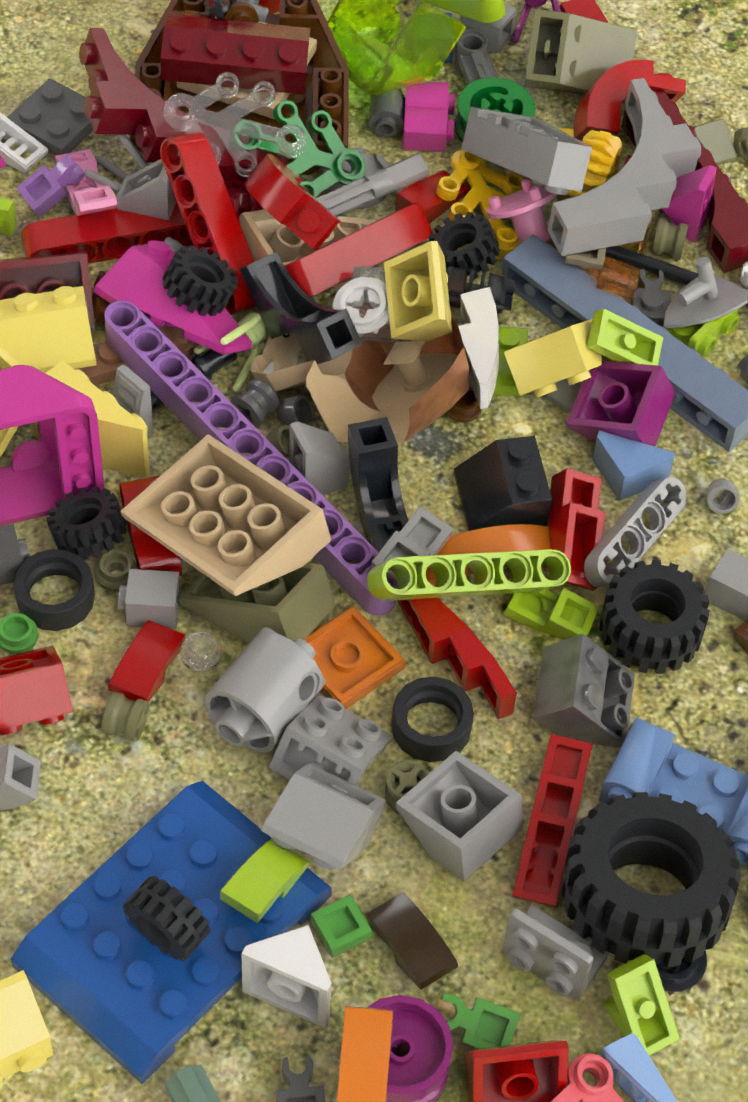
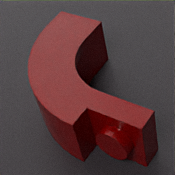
[573,60,686,141]
[244,154,340,251]

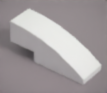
[459,287,499,409]

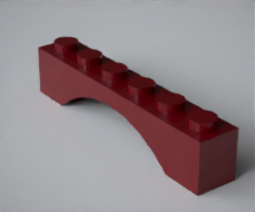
[621,90,748,273]

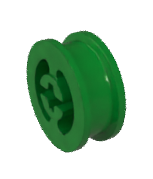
[455,77,536,143]

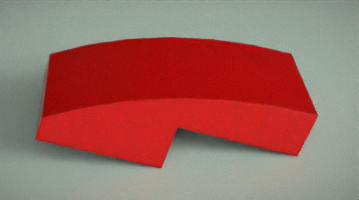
[108,620,186,702]

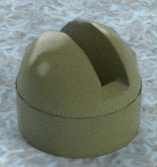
[733,127,748,158]
[266,425,290,458]

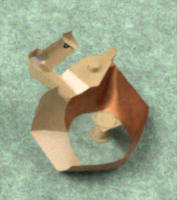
[251,282,469,443]

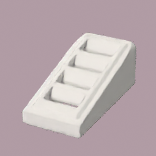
[0,112,48,173]

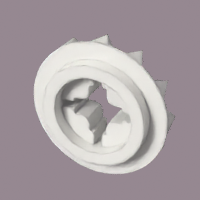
[333,277,390,337]

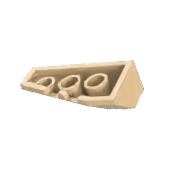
[239,209,376,266]

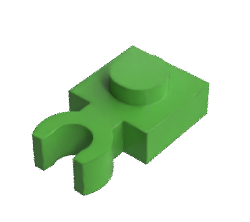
[441,994,521,1049]

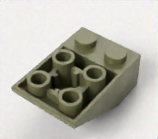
[524,9,637,95]

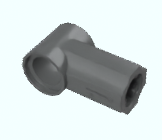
[455,29,498,85]

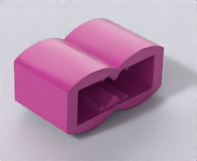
[403,80,455,152]

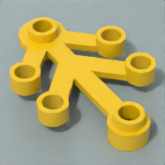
[436,150,525,261]

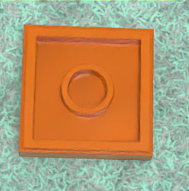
[304,605,406,709]

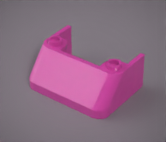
[0,365,104,527]

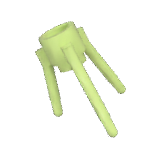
[194,312,269,392]

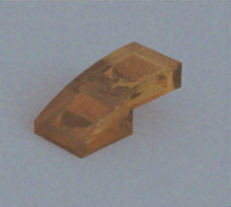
[596,256,640,300]

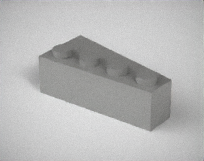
[462,107,592,195]

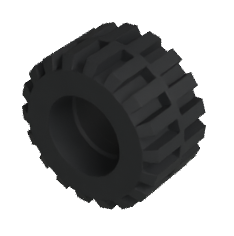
[600,560,710,674]

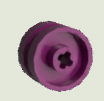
[366,995,454,1102]

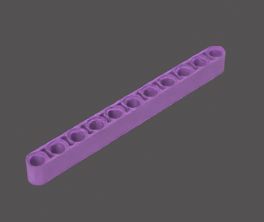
[104,300,397,616]

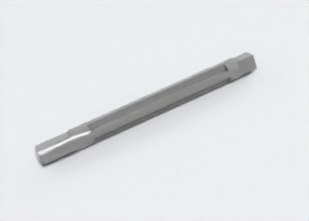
[316,153,429,217]

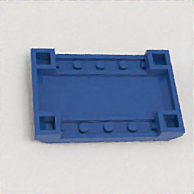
[11,780,332,1084]

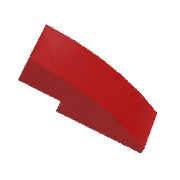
[549,468,606,591]

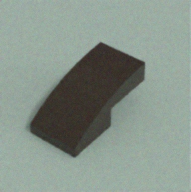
[366,892,458,990]

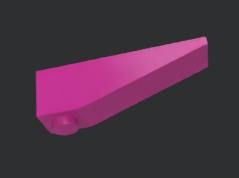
[94,241,253,355]

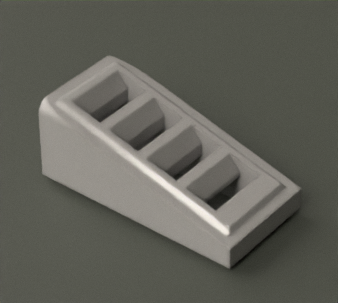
[112,365,153,439]

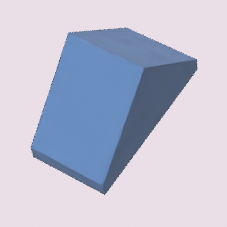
[592,430,675,501]

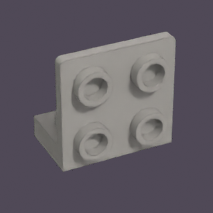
[269,695,392,786]
[502,905,609,1001]

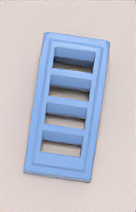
[600,1033,677,1102]

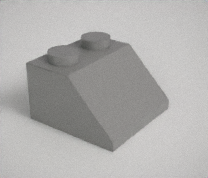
[396,751,523,882]

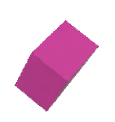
[662,165,717,243]

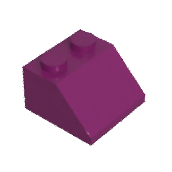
[566,361,676,447]

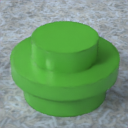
[0,613,38,654]

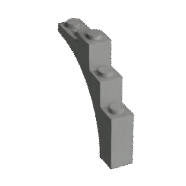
[547,78,701,256]

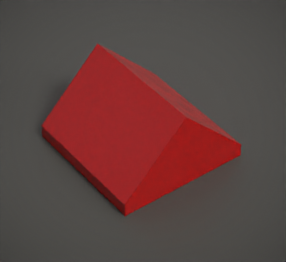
[463,1040,569,1102]

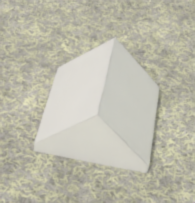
[242,925,332,1029]

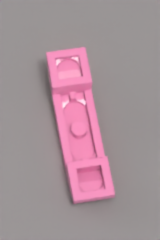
[55,149,117,216]

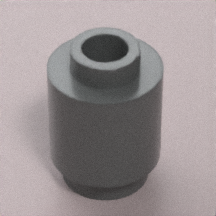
[369,84,405,137]

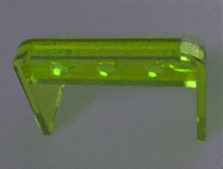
[327,0,467,96]

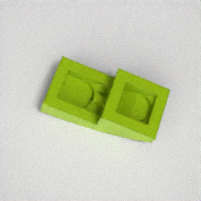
[503,588,600,639]
[220,838,309,923]

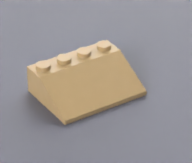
[120,434,331,596]

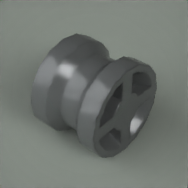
[230,379,280,428]

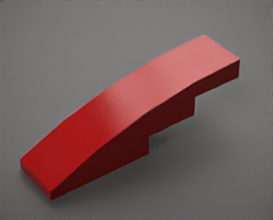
[397,598,517,720]
[512,734,593,908]

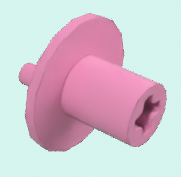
[486,178,557,245]

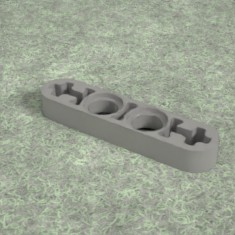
[584,477,687,588]

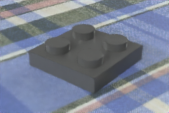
[7,78,93,156]

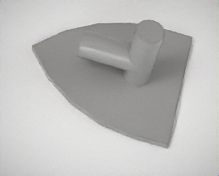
[664,257,748,328]

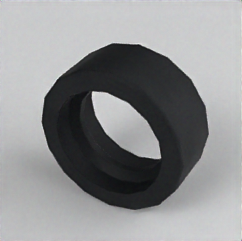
[14,549,95,631]
[391,676,474,762]

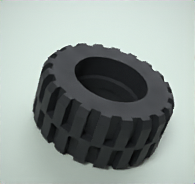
[561,792,741,968]

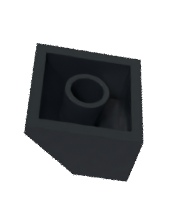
[454,435,552,531]

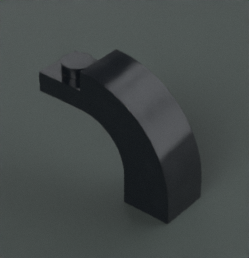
[348,417,409,552]

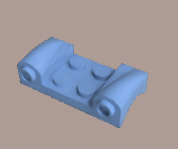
[599,717,748,867]

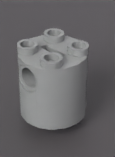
[204,627,326,753]

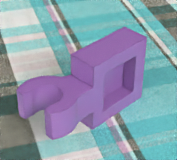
[17,154,85,217]

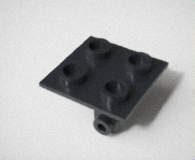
[446,266,516,314]

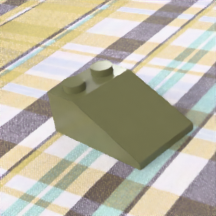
[178,563,336,644]

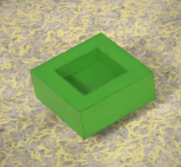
[311,894,372,958]

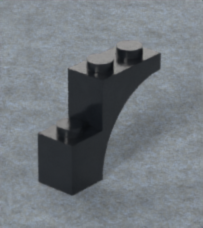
[240,252,363,365]

